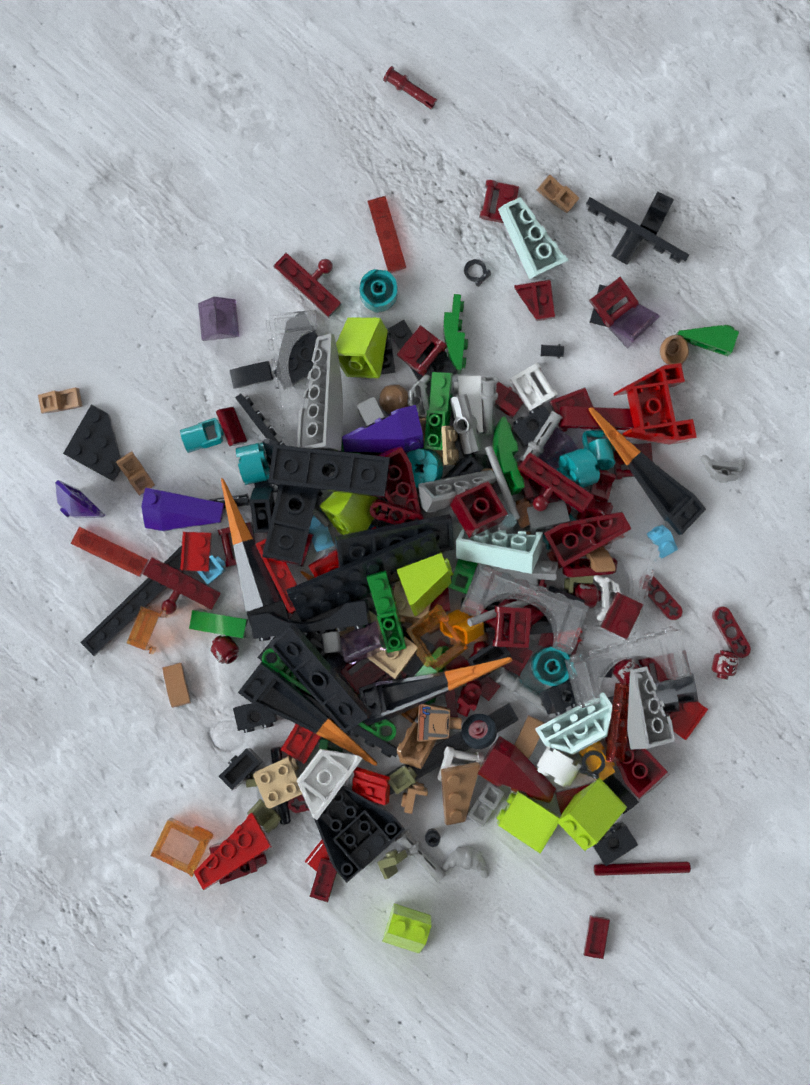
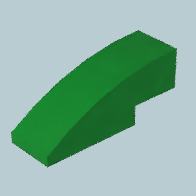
[189,610,248,638]

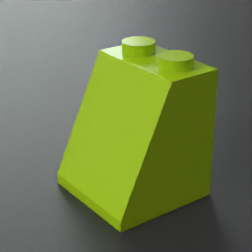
[336,317,388,378]
[319,492,380,535]
[397,553,453,616]
[557,778,627,851]
[496,791,559,854]
[382,903,432,954]

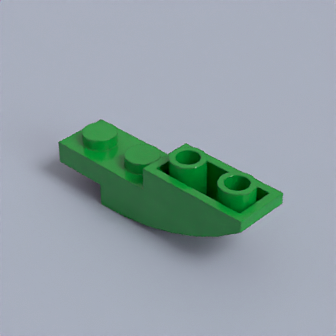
[443,294,468,374]
[424,372,453,450]
[492,416,525,496]
[367,571,407,653]

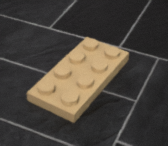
[339,610,419,679]

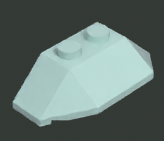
[535,692,614,755]

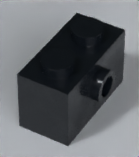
[467,643,512,681]
[218,748,263,790]

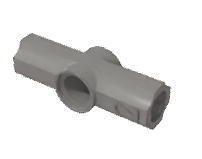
[450,394,481,454]

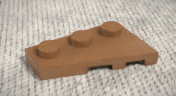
[441,762,480,825]

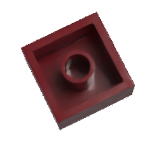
[450,481,508,538]

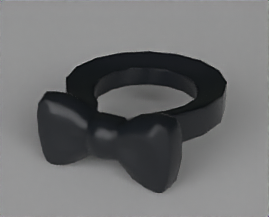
[464,259,491,287]
[579,750,605,779]

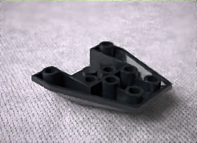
[314,785,406,883]

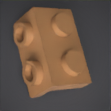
[397,722,437,769]
[401,782,428,814]

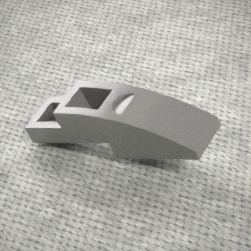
[478,561,559,585]

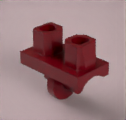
[457,682,481,717]

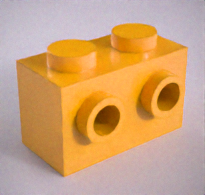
[578,741,615,781]

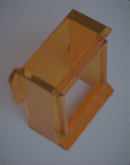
[406,605,469,672]
[127,606,168,654]
[150,818,213,877]

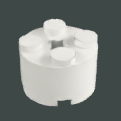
[537,747,582,787]

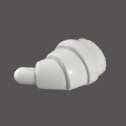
[593,575,622,621]

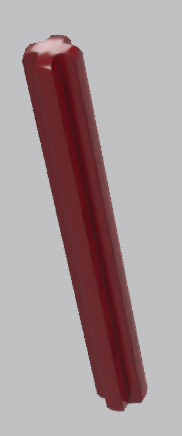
[593,861,691,876]

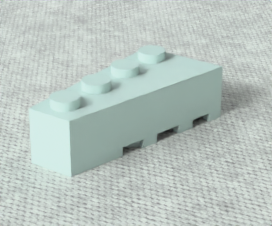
[498,197,568,279]
[456,529,543,574]

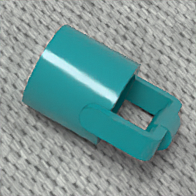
[180,418,224,453]
[582,430,615,471]

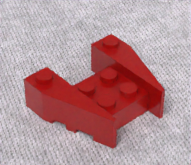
[613,363,697,445]

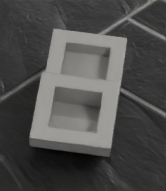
[467,782,505,827]

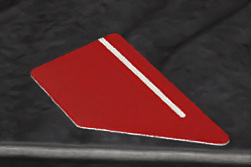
[305,840,330,872]

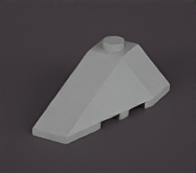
[419,470,497,513]
[627,667,675,749]

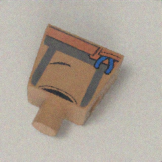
[417,703,462,742]

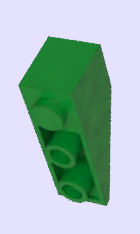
[448,559,477,594]

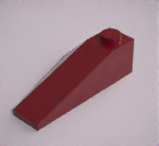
[376,446,421,523]
[544,512,631,567]
[605,715,670,799]
[477,736,556,803]

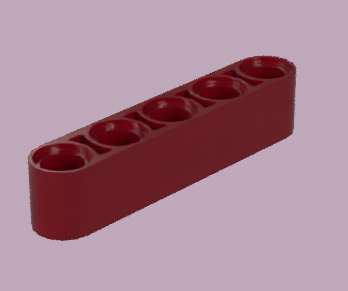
[559,406,634,430]

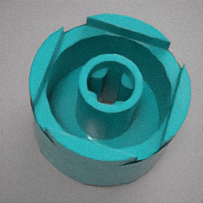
[359,269,398,313]
[236,443,270,485]
[556,448,600,488]
[406,449,444,488]
[531,647,572,686]

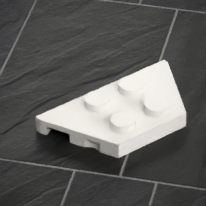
[297,749,363,820]

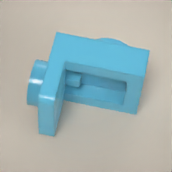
[647,525,678,559]
[197,555,226,585]

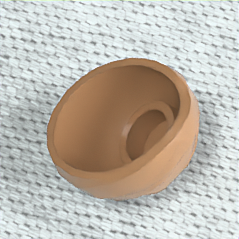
[660,335,689,365]
[379,384,408,415]

